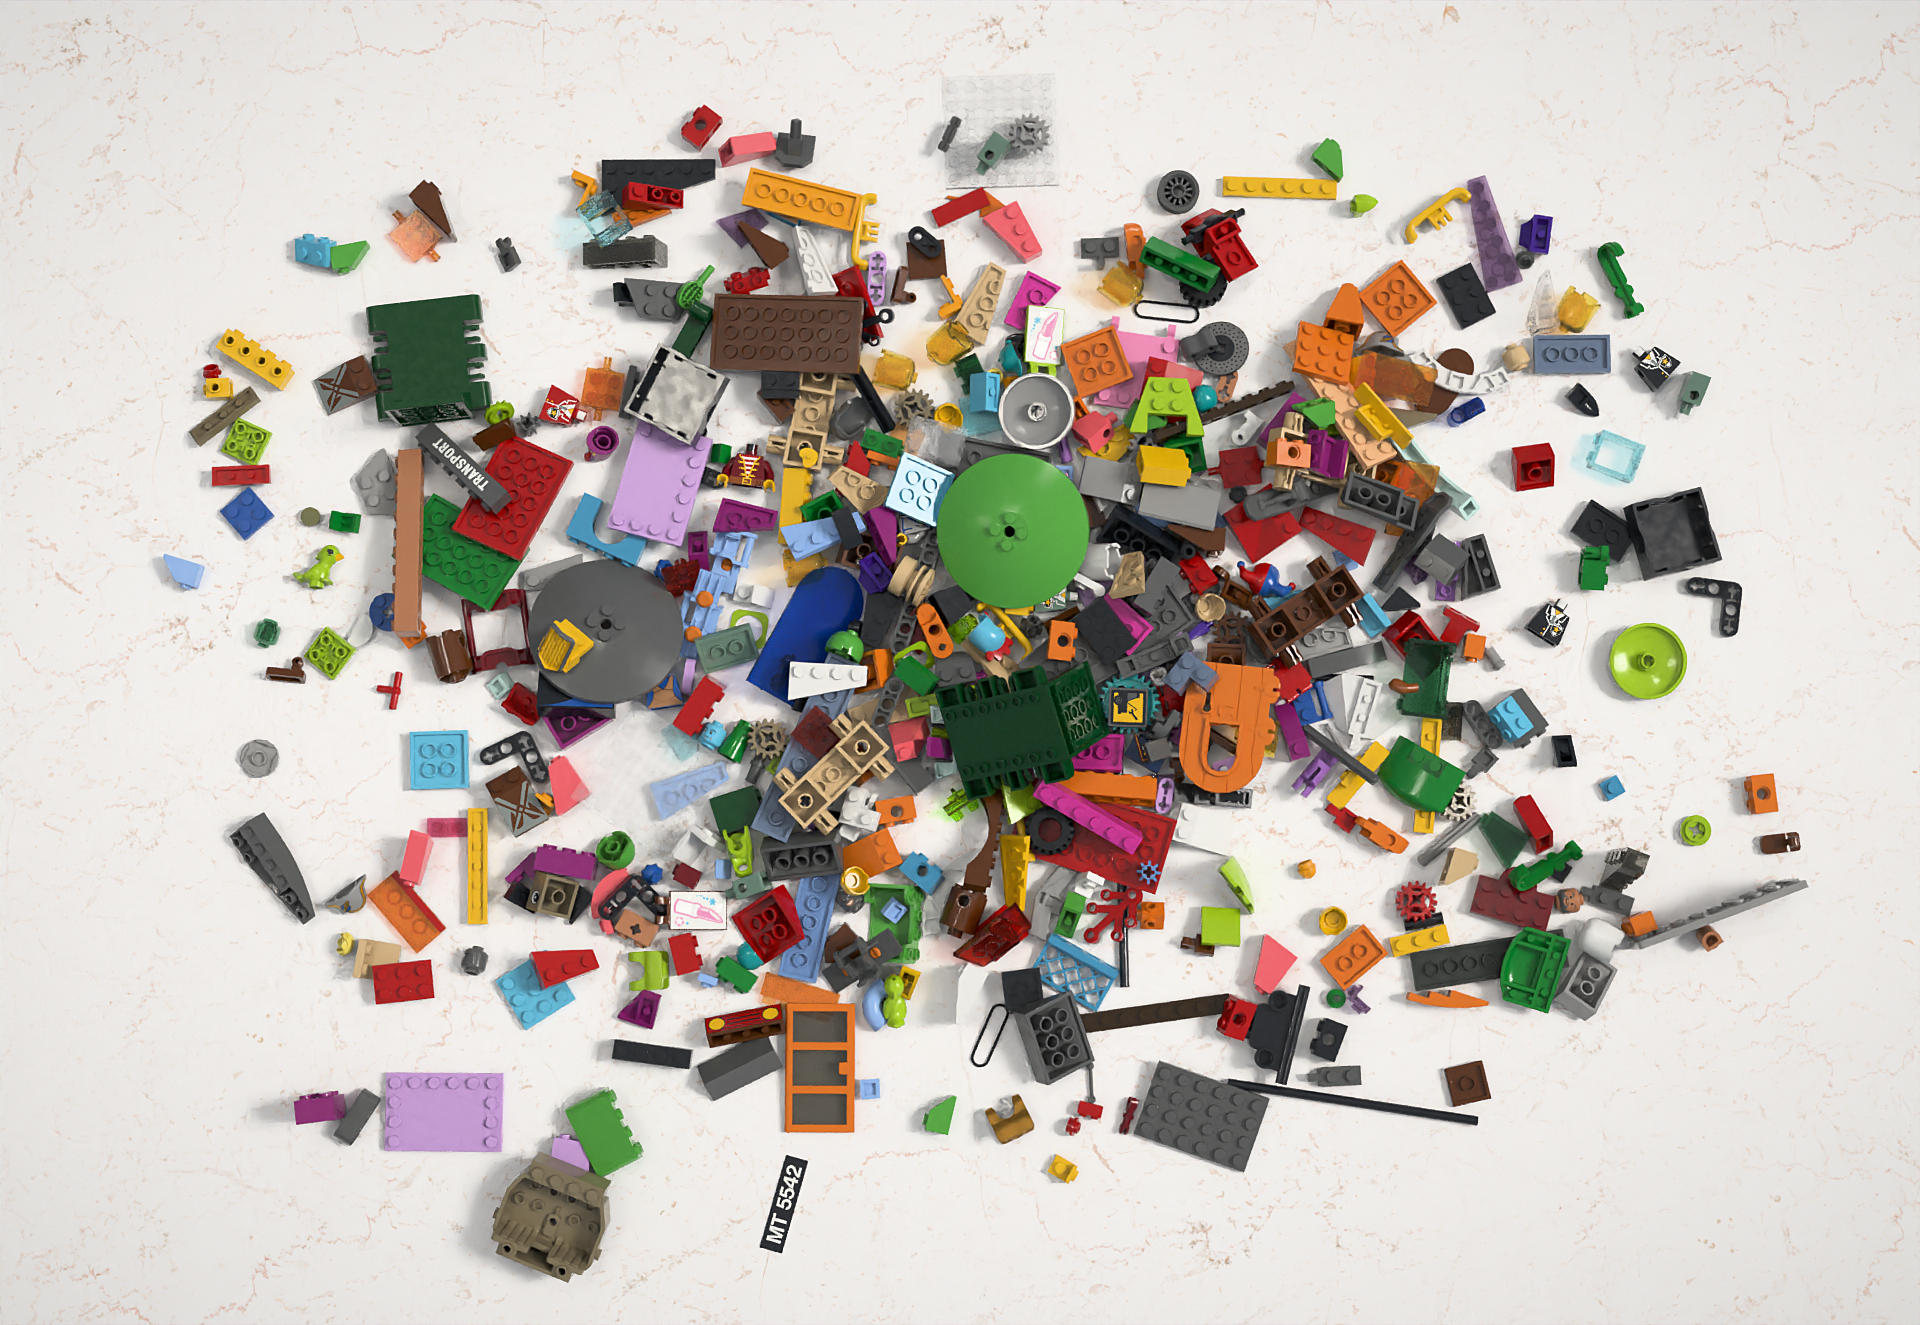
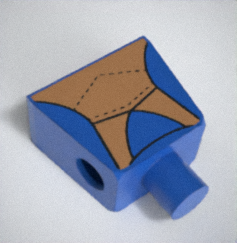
[647,675,685,711]

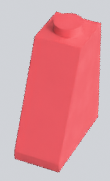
[718,131,777,168]
[888,716,930,762]
[548,755,592,816]
[399,830,434,888]
[1253,934,1298,995]

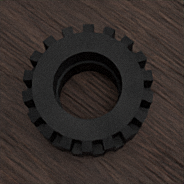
[1179,257,1228,308]
[1025,806,1074,855]

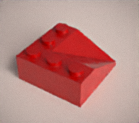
[1222,483,1303,564]

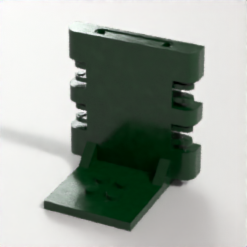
[366,294,493,428]
[934,661,1110,801]

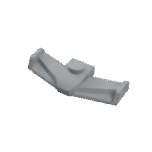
[1028,865,1078,942]

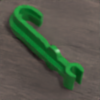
[1597,241,1644,319]
[1508,840,1583,891]

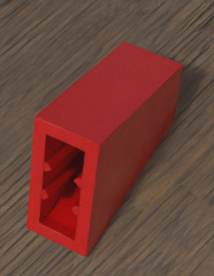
[1513,794,1553,855]

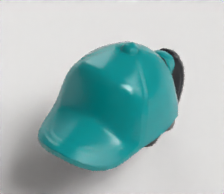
[998,333,1024,377]

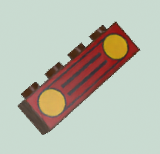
[704,1003,786,1048]

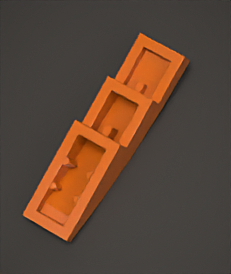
[1406,989,1489,1008]

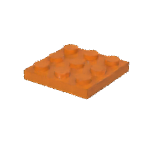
[1359,259,1438,337]
[1292,320,1354,386]
[1060,325,1134,399]

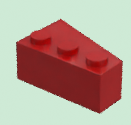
[672,674,727,737]
[529,949,600,991]

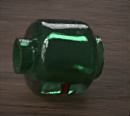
[253,618,281,648]

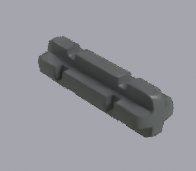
[938,116,961,152]

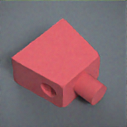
[1071,411,1118,454]

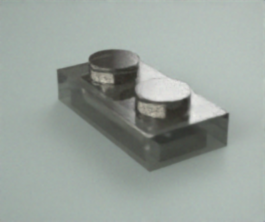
[1441,702,1463,741]

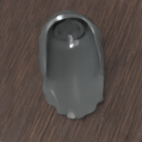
[828,396,872,441]

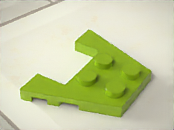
[1129,377,1205,437]

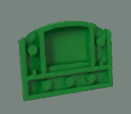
[1377,735,1467,813]
[1500,926,1571,1014]

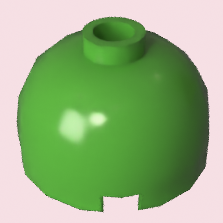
[825,629,864,664]
[596,831,635,870]

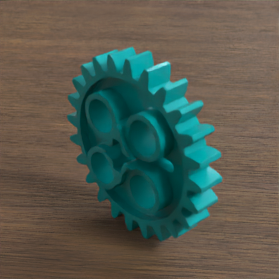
[1099,673,1161,735]

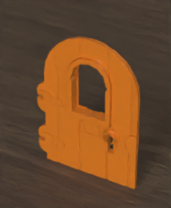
[1179,661,1281,793]

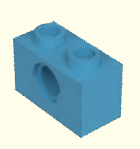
[898,851,945,896]

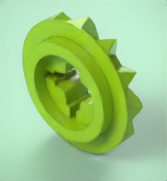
[484,400,515,425]
[1680,815,1711,846]

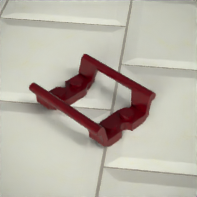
[461,588,536,675]

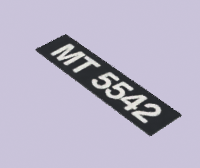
[760,1155,808,1254]

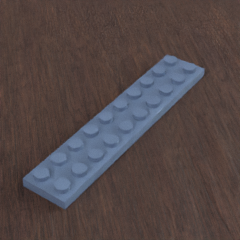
[751,652,861,843]

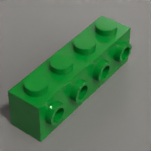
[1139,236,1221,293]

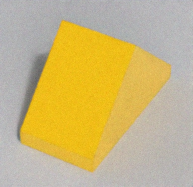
[899,965,921,1000]

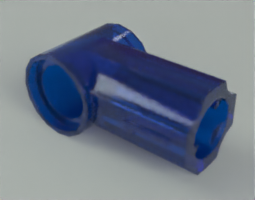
[1446,396,1486,428]

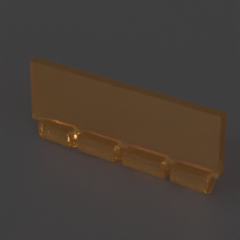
[760,972,841,1023]

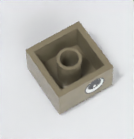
[526,870,580,920]

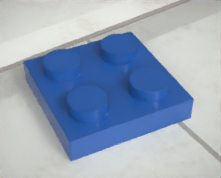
[220,487,275,541]

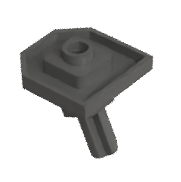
[775,118,816,169]

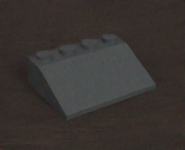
[1013,990,1095,1085]

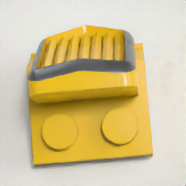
[538,619,594,673]

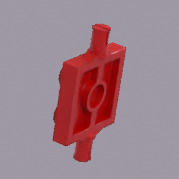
[1207,446,1266,489]

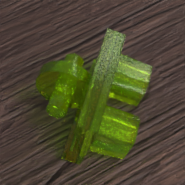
[943,788,979,822]

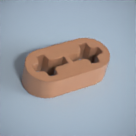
[1216,372,1238,404]

